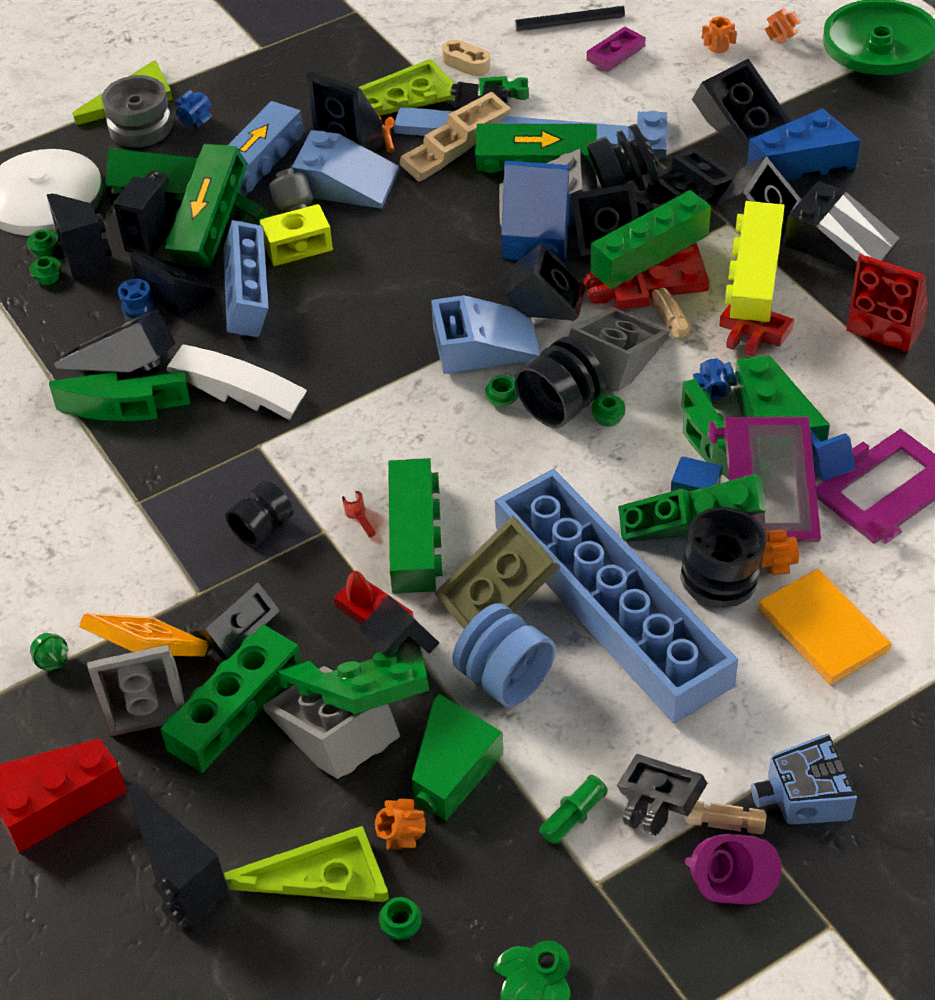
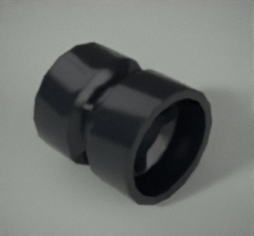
[225,481,293,548]

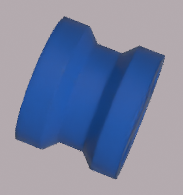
[118,279,154,319]

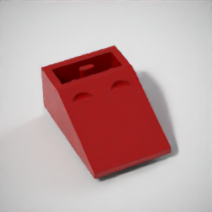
[846,254,928,352]

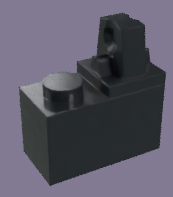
[113,171,170,256]

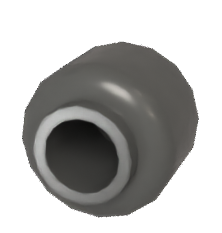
[269,169,313,213]

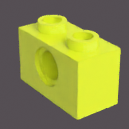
[259,204,333,266]

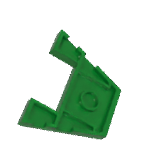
[278,636,429,714]

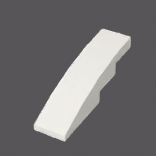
[166,344,307,420]

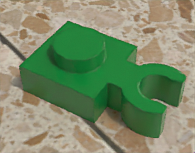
[479,76,529,103]

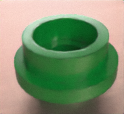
[27,229,59,257]
[29,256,62,285]
[485,375,518,406]
[591,395,626,427]
[379,897,422,940]

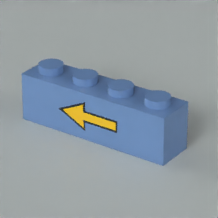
[228,101,304,197]

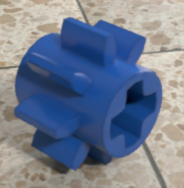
[175,90,212,128]
[693,358,738,401]

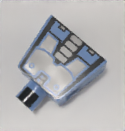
[751,734,857,825]

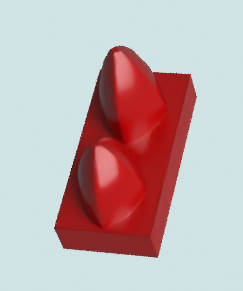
[333,571,414,625]

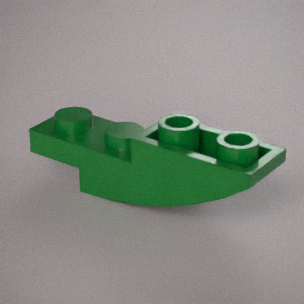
[49,372,190,421]
[681,379,770,493]
[618,474,766,542]

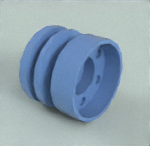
[452,603,556,707]

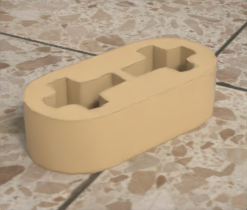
[442,40,490,76]

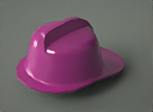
[685,834,782,905]

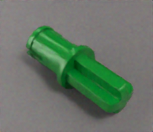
[539,775,608,845]

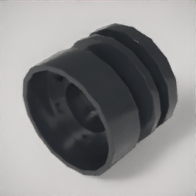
[586,124,659,191]
[514,337,606,429]
[680,507,766,608]

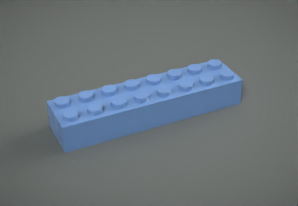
[495,468,738,724]

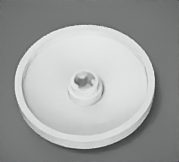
[0,149,103,236]

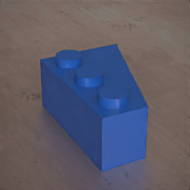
[747,109,860,181]

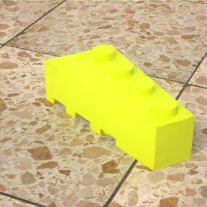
[725,201,785,322]

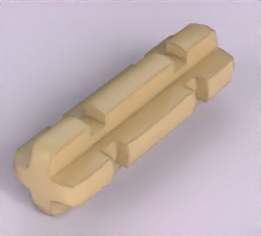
[651,287,691,339]
[685,801,766,834]

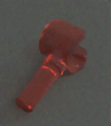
[342,491,376,538]

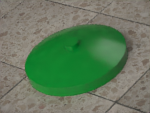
[823,0,935,75]

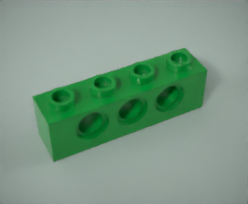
[161,624,301,773]

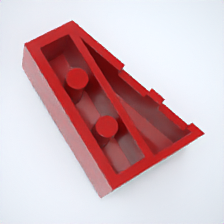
[0,738,127,853]

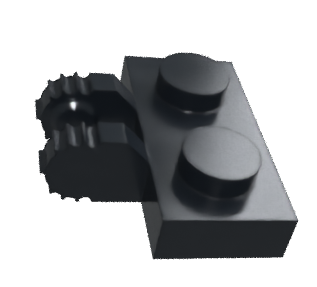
[616,753,708,836]

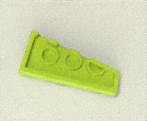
[358,59,455,116]

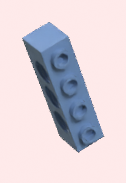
[223,220,268,337]

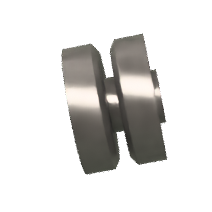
[101,75,172,147]

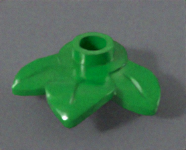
[493,941,571,1000]

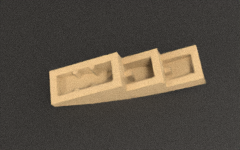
[400,92,511,182]

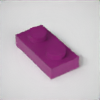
[587,26,646,72]

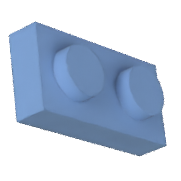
[637,111,667,159]

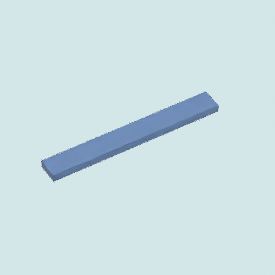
[394,107,630,148]

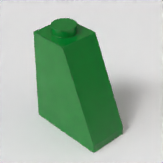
[412,694,504,821]

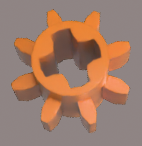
[764,8,801,44]
[702,17,737,53]
[760,529,799,575]
[375,799,426,850]

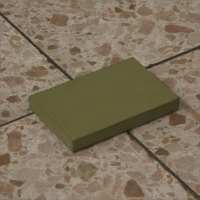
[434,516,561,629]

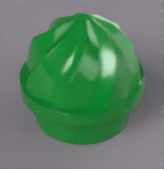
[30,633,69,671]

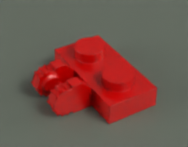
[583,273,650,310]
[719,304,794,356]

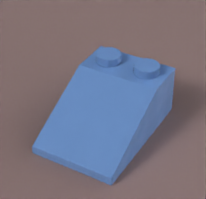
[292,130,399,209]

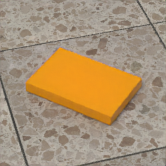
[758,569,892,685]
[79,613,209,657]

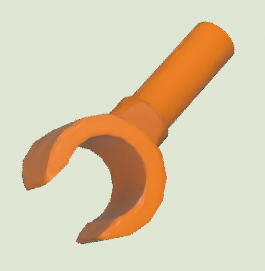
[379,116,395,153]

